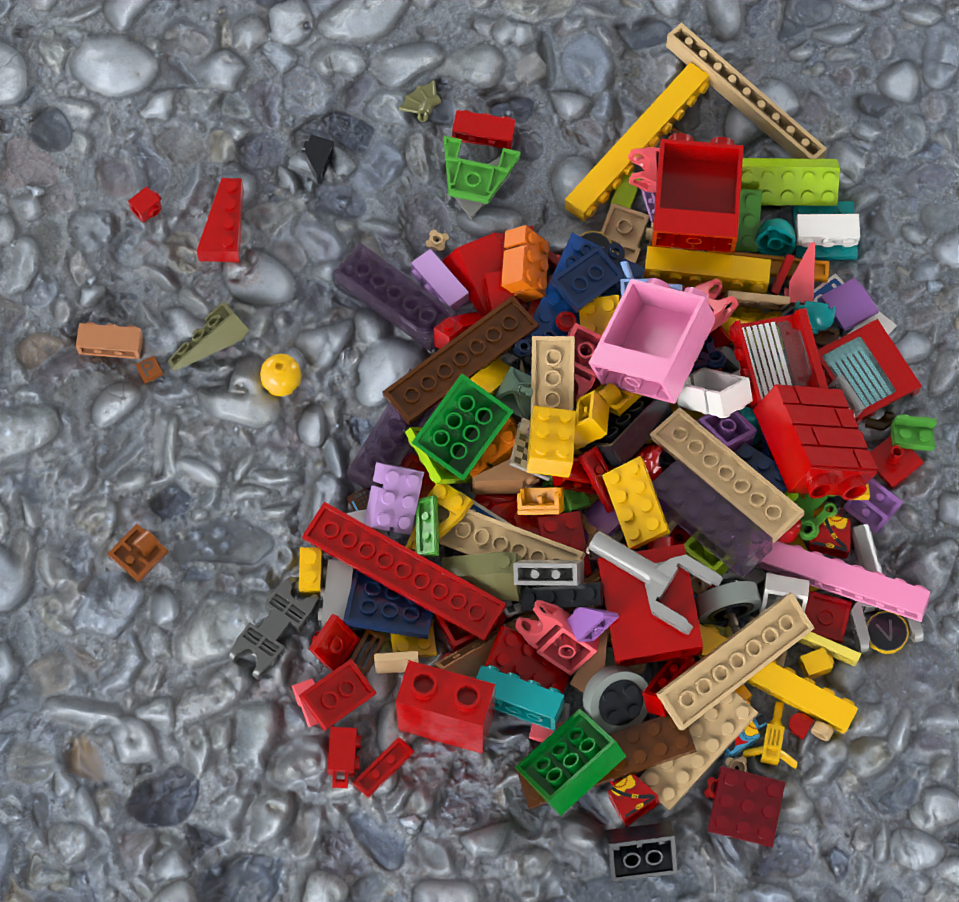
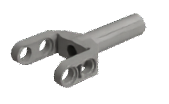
[849,525,924,653]
[589,530,723,635]

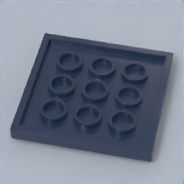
[343,561,441,640]

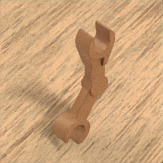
[580,512,598,558]

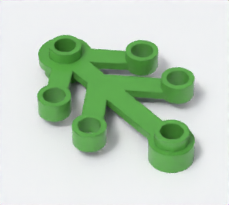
[794,494,838,541]

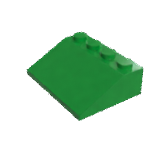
[412,374,514,481]
[515,709,626,816]

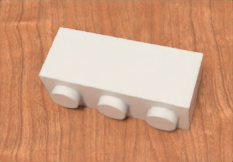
[795,214,860,247]

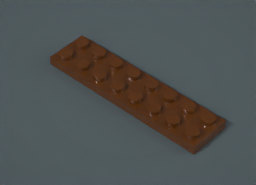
[382,296,539,425]
[517,714,697,809]

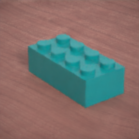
[476,665,565,731]

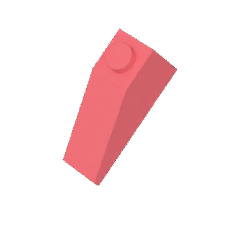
[783,242,815,306]

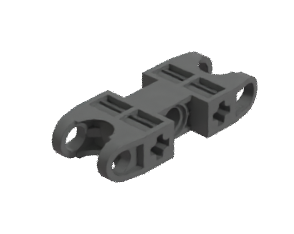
[229,577,320,679]

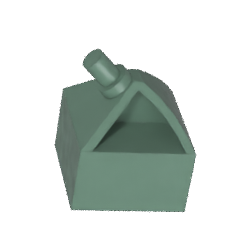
[494,367,533,423]

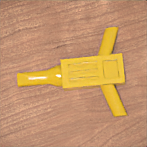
[742,701,797,770]

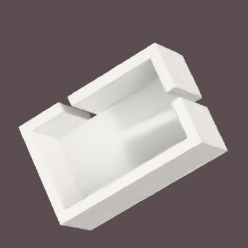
[677,368,753,418]

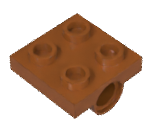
[107,524,169,583]

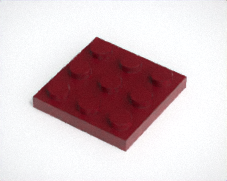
[707,766,786,848]

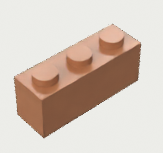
[76,322,143,359]

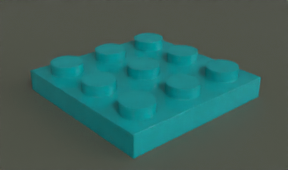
[792,201,858,260]

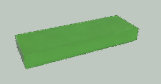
[416,495,439,559]

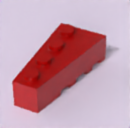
[197,178,244,262]

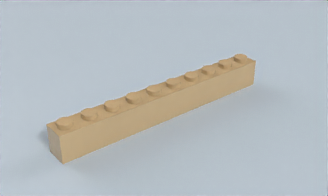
[666,23,827,159]

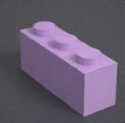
[411,249,469,315]

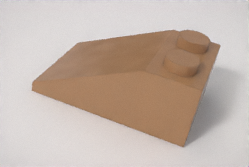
[472,459,541,495]

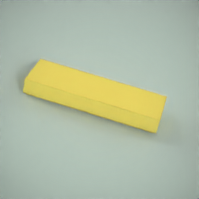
[798,632,861,666]

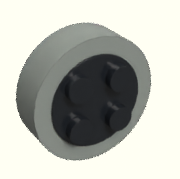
[695,580,762,634]
[583,665,648,733]

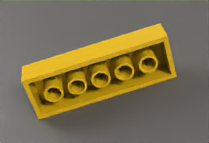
[643,246,771,295]

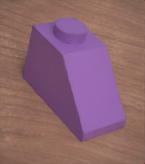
[567,606,619,642]

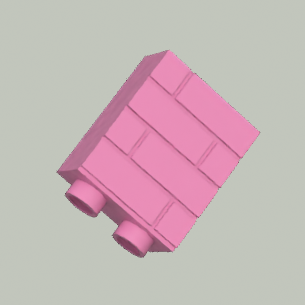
[589,278,716,404]

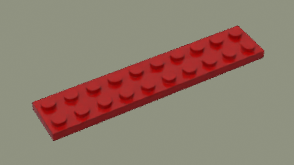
[302,502,507,642]

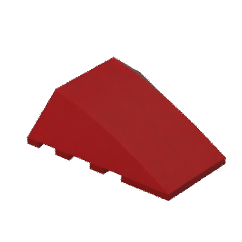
[442,233,528,316]

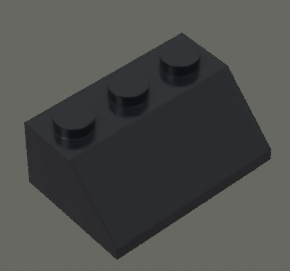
[605,822,678,882]

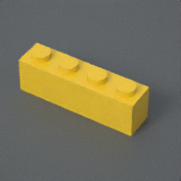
[470,359,510,396]

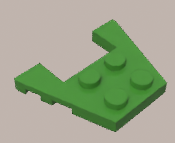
[444,136,521,204]

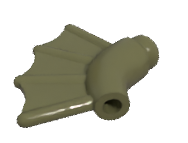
[398,80,441,122]

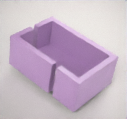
[364,462,424,535]

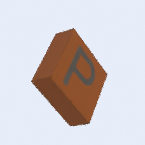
[135,356,163,384]

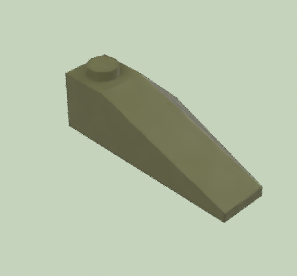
[167,301,249,371]
[441,552,524,601]

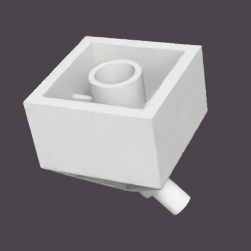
[759,572,809,615]

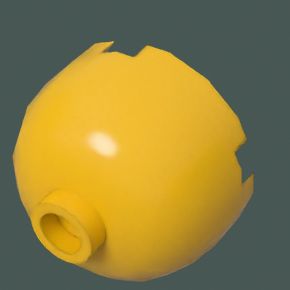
[260,353,302,396]

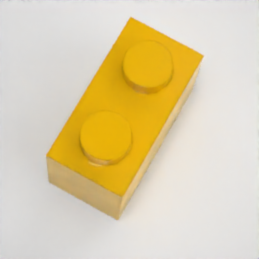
[299,547,323,596]

